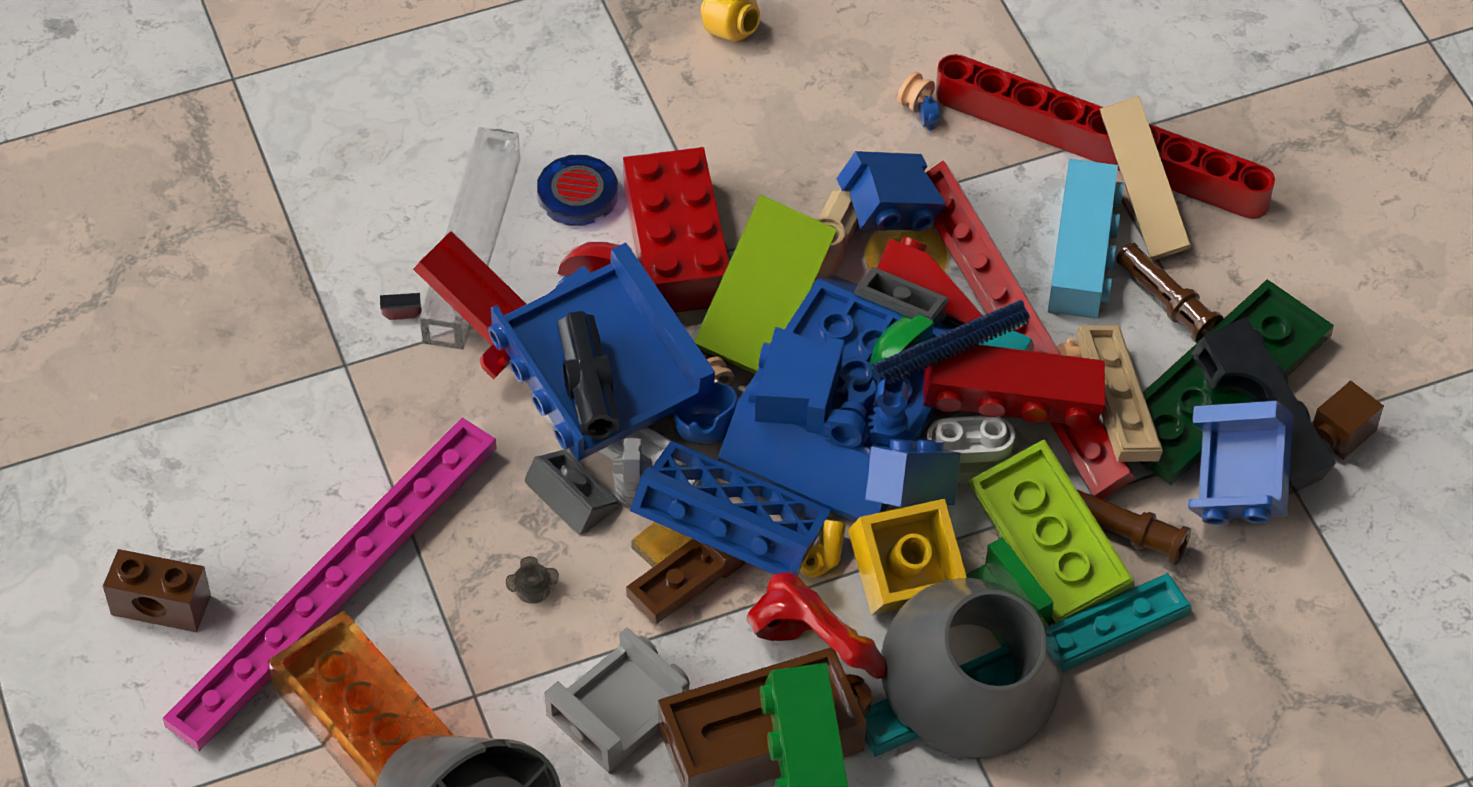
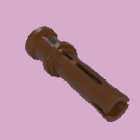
[1116,243,1224,343]
[1076,489,1191,565]

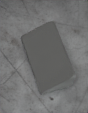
[854,267,949,325]
[525,450,621,534]

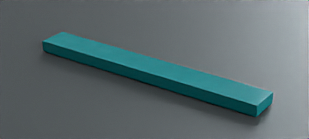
[865,573,1192,757]

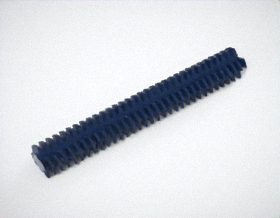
[872,300,1030,387]

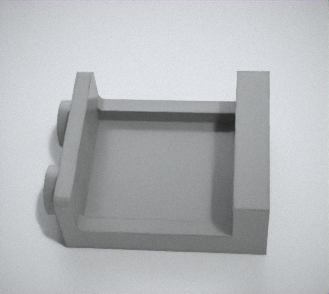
[544,627,690,773]

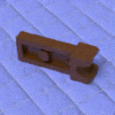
[626,539,746,625]

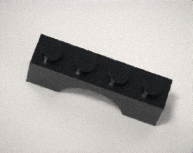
[1191,317,1336,495]

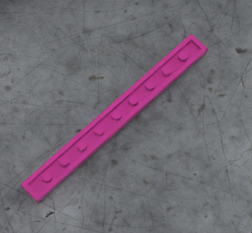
[163,417,497,751]

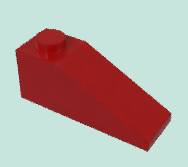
[877,236,984,325]

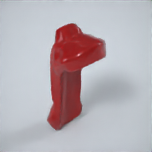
[746,572,887,679]

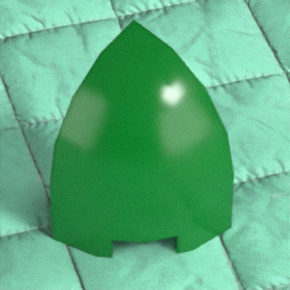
[870,314,934,370]

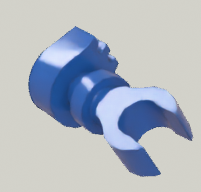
[823,375,876,448]
[867,379,909,446]

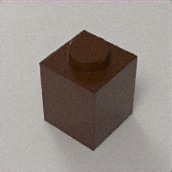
[1313,380,1384,460]

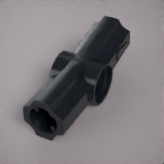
[557,311,619,440]

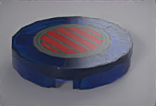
[537,155,618,226]

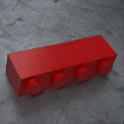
[923,344,1105,428]

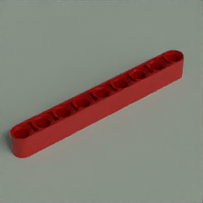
[935,54,1275,219]

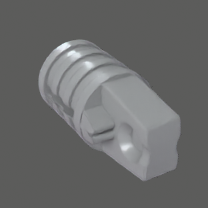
[613,438,652,509]

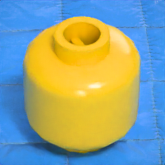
[701,0,761,42]

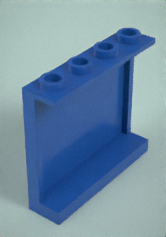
[488,242,715,461]

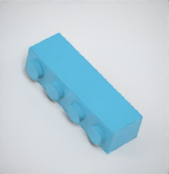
[1048,159,1124,319]

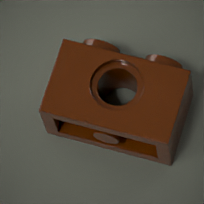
[103,549,211,633]

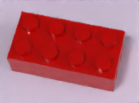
[623,147,729,313]

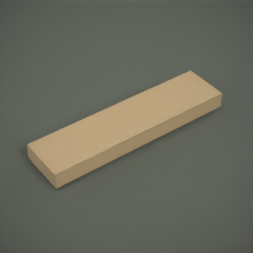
[1100,96,1191,261]
[1076,325,1163,462]

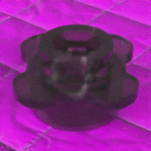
[505,556,559,604]

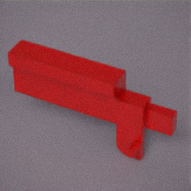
[413,231,527,380]

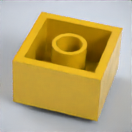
[848,499,967,615]

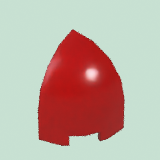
[558,242,632,276]

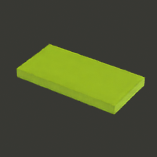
[694,194,837,374]
[968,439,1135,624]

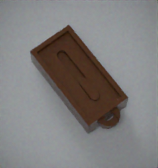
[658,647,872,787]

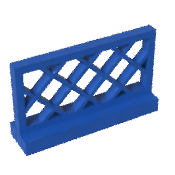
[630,441,831,575]

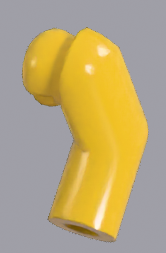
[800,520,846,578]

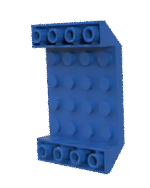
[718,275,958,522]

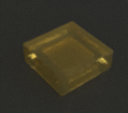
[631,522,691,567]

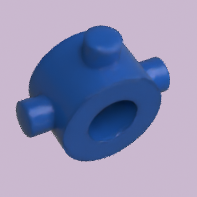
[919,96,940,131]

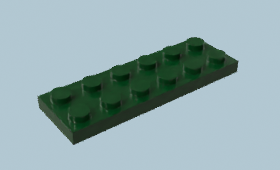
[1105,279,1334,485]

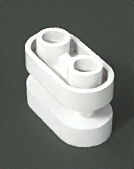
[927,416,1015,483]

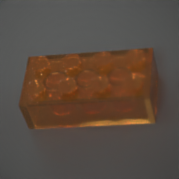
[268,611,454,787]

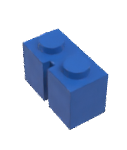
[865,439,961,507]

